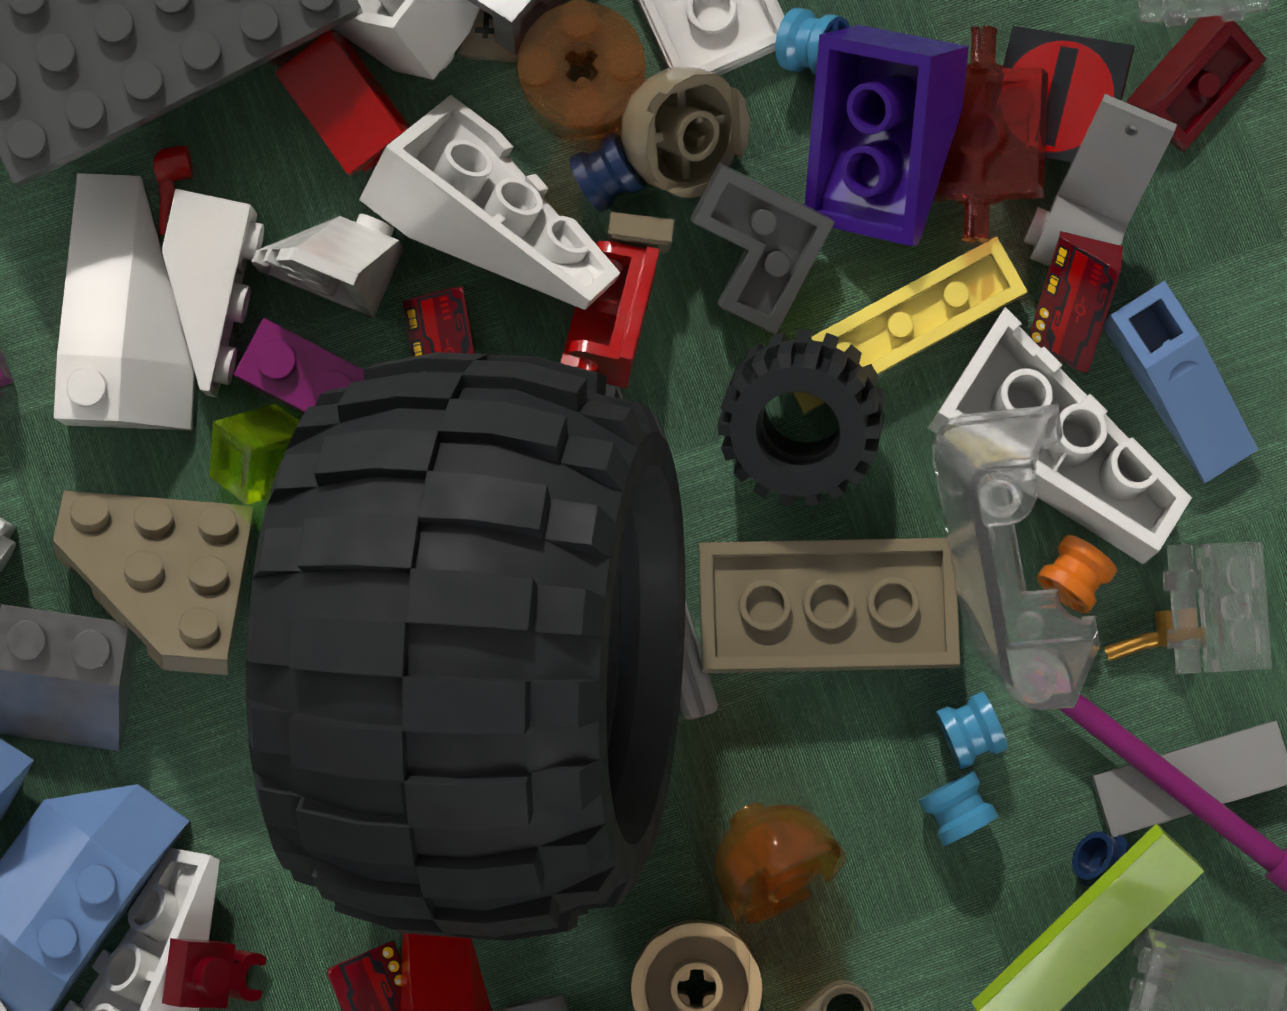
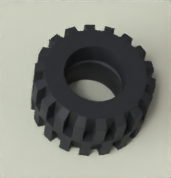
[718,330,885,506]

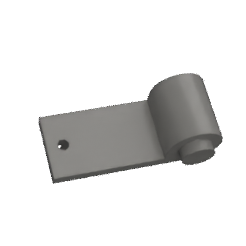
[1023,94,1177,267]

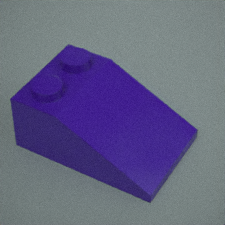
[804,25,969,246]

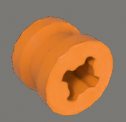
[1036,535,1118,614]

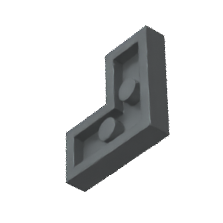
[690,162,835,335]

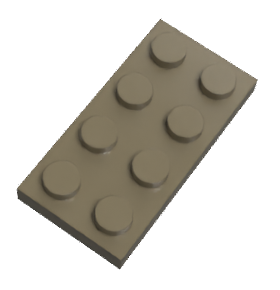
[698,538,960,673]

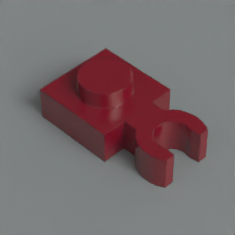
[162,938,267,1009]

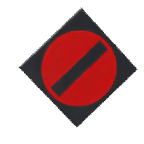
[983,26,1135,164]

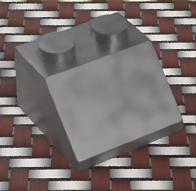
[0,604,138,751]

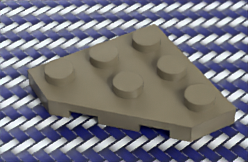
[53,490,255,675]

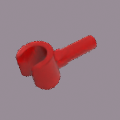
[153,145,194,235]

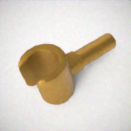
[1104,609,1191,662]

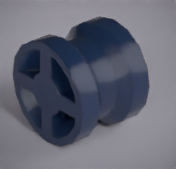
[569,132,646,212]

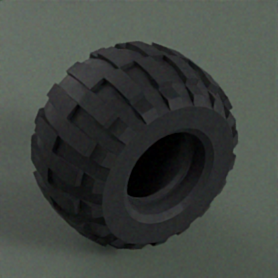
[246,352,686,941]

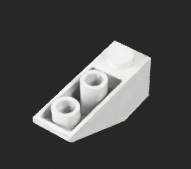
[162,189,264,398]

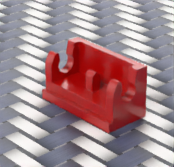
[274,30,411,175]
[560,241,660,389]

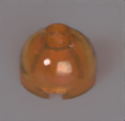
[714,802,846,924]

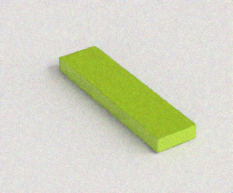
[972,824,1204,1011]

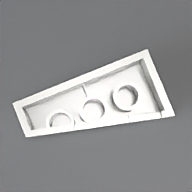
[928,307,1192,564]

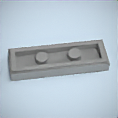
[1091,721,1287,838]

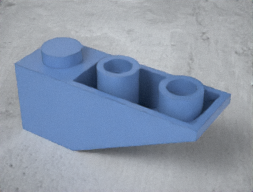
[1103,281,1259,484]

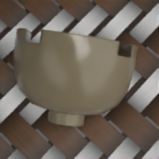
[620,67,750,198]

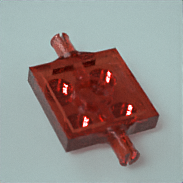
[933,26,1048,243]

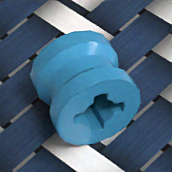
[775,8,850,75]
[935,691,1008,769]
[918,770,999,846]

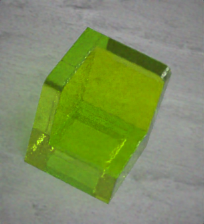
[209,404,300,505]

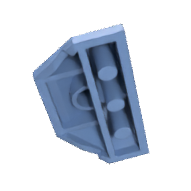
[0,784,191,1011]

